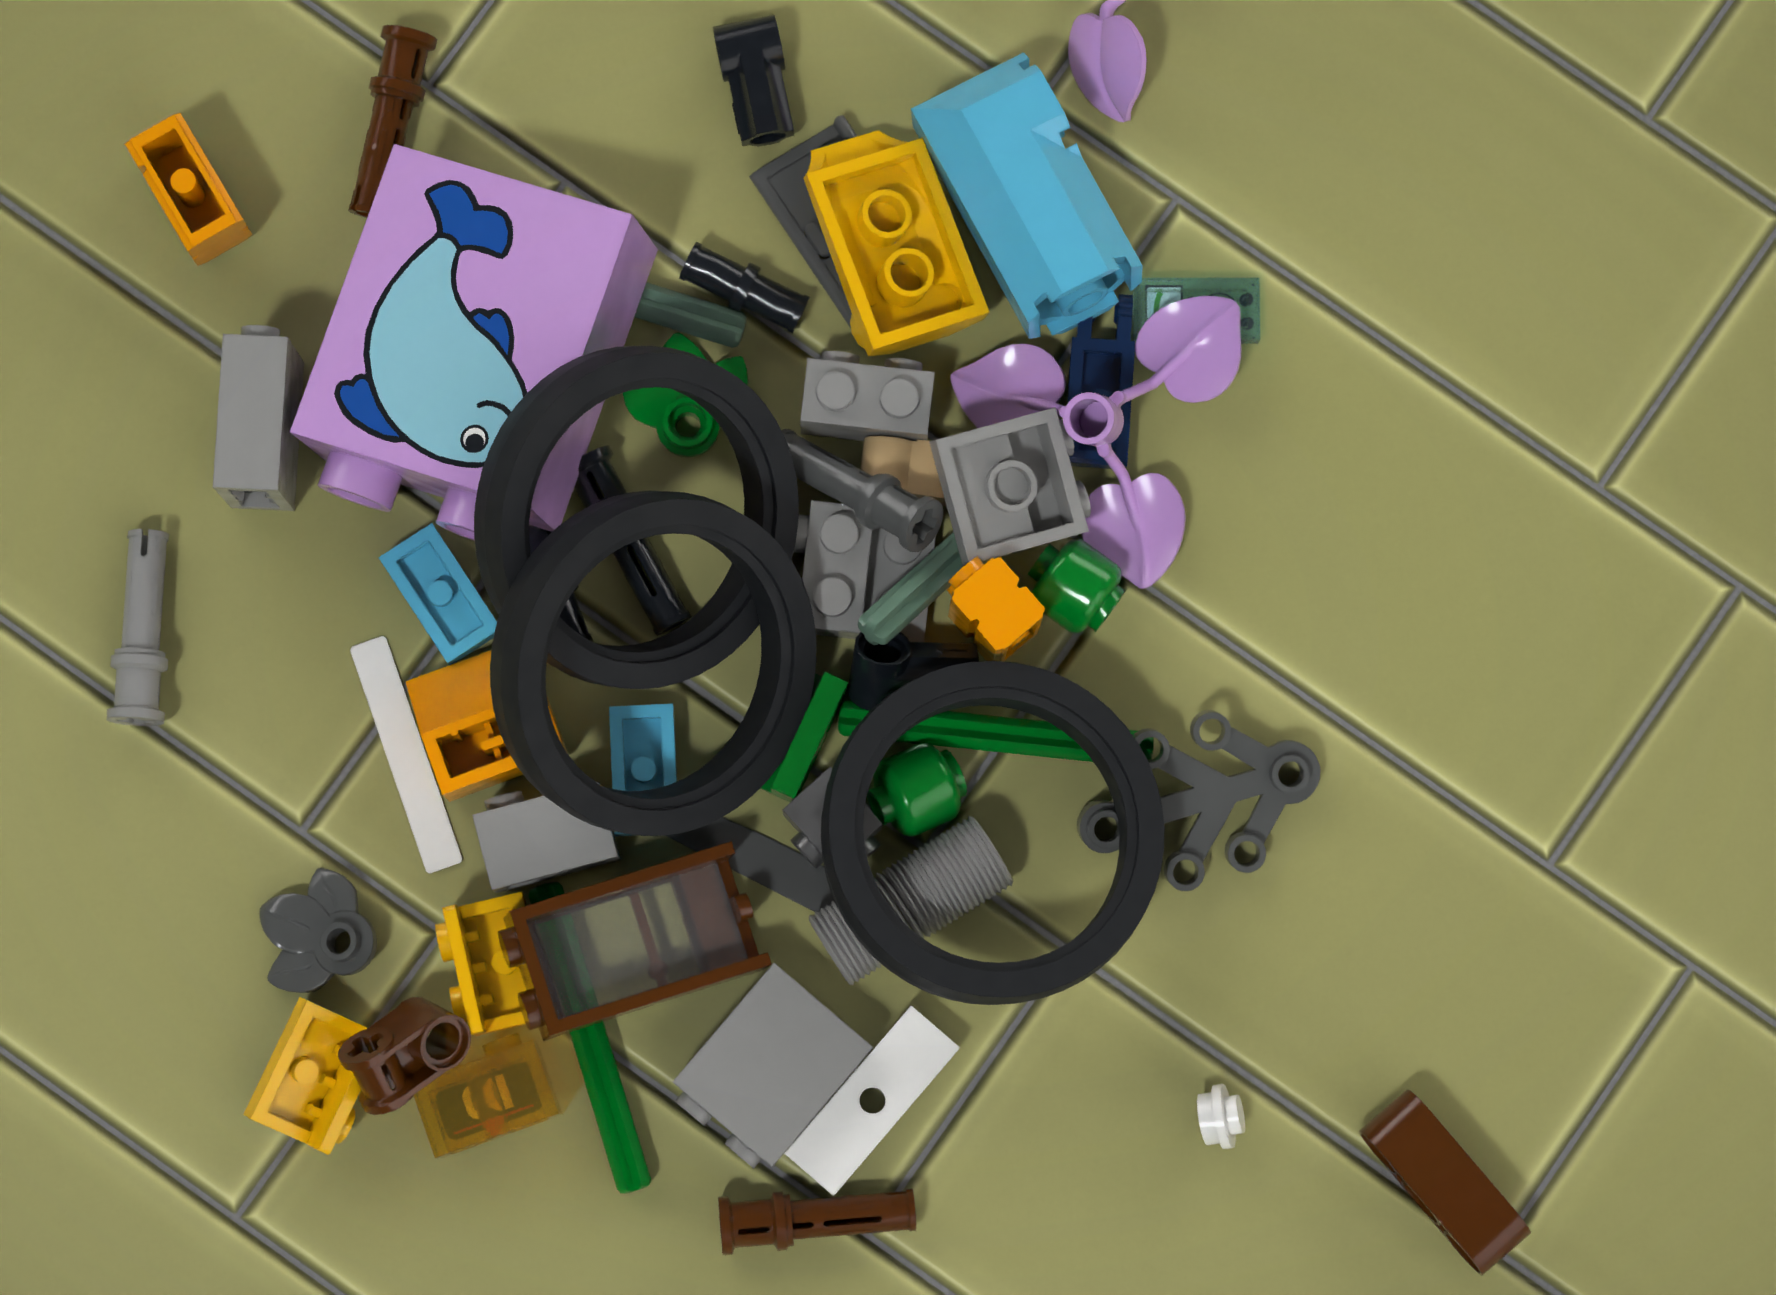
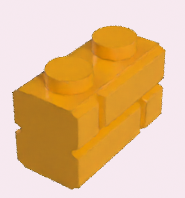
[125,113,253,266]
[947,556,1045,662]

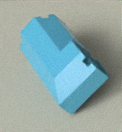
[911,52,1143,339]

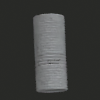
[809,816,1013,985]

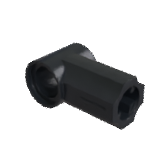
[713,15,794,147]
[847,632,979,711]

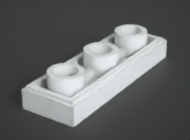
[784,1006,960,1196]

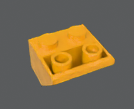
[405,650,569,802]

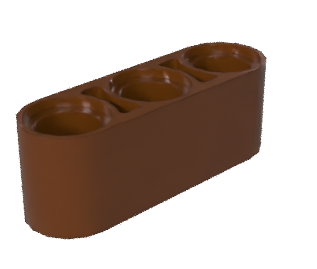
[1359,1089,1531,1276]

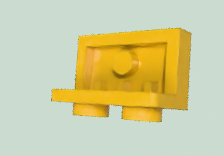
[435,891,527,1036]
[243,997,367,1155]

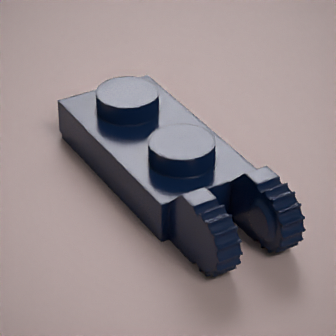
[1067,294,1135,469]

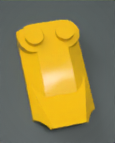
[803,130,990,356]

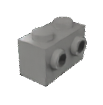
[800,351,935,442]
[472,781,621,893]

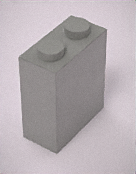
[213,325,304,511]
[673,963,873,1169]

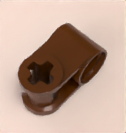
[338,997,471,1115]

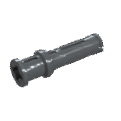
[781,429,943,552]

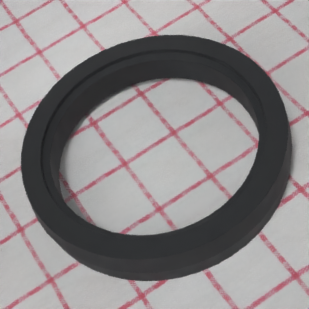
[474,346,799,689]
[490,490,816,836]
[821,661,1165,1005]

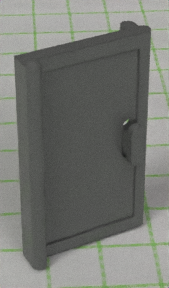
[749,115,858,328]

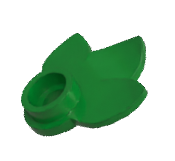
[623,332,748,457]

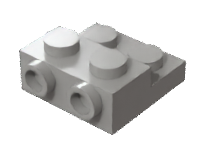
[929,407,1091,566]
[794,500,936,642]

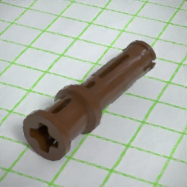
[348,25,437,218]
[718,1189,916,1255]

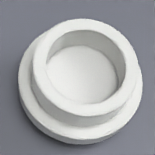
[1197,1084,1245,1149]

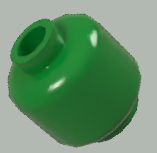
[1027,538,1126,634]
[867,743,967,836]

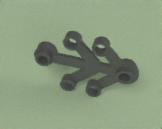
[1077,710,1320,891]

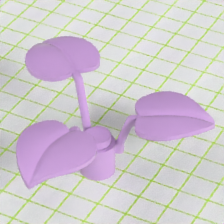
[1068,0,1147,122]
[950,296,1242,589]

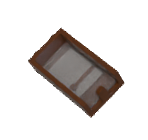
[498,841,772,1041]

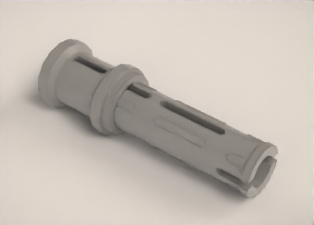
[106,529,169,726]

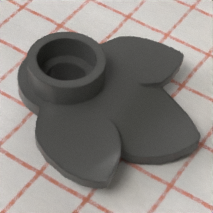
[259,868,377,993]

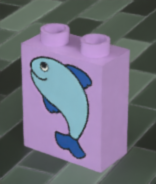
[290,144,658,541]

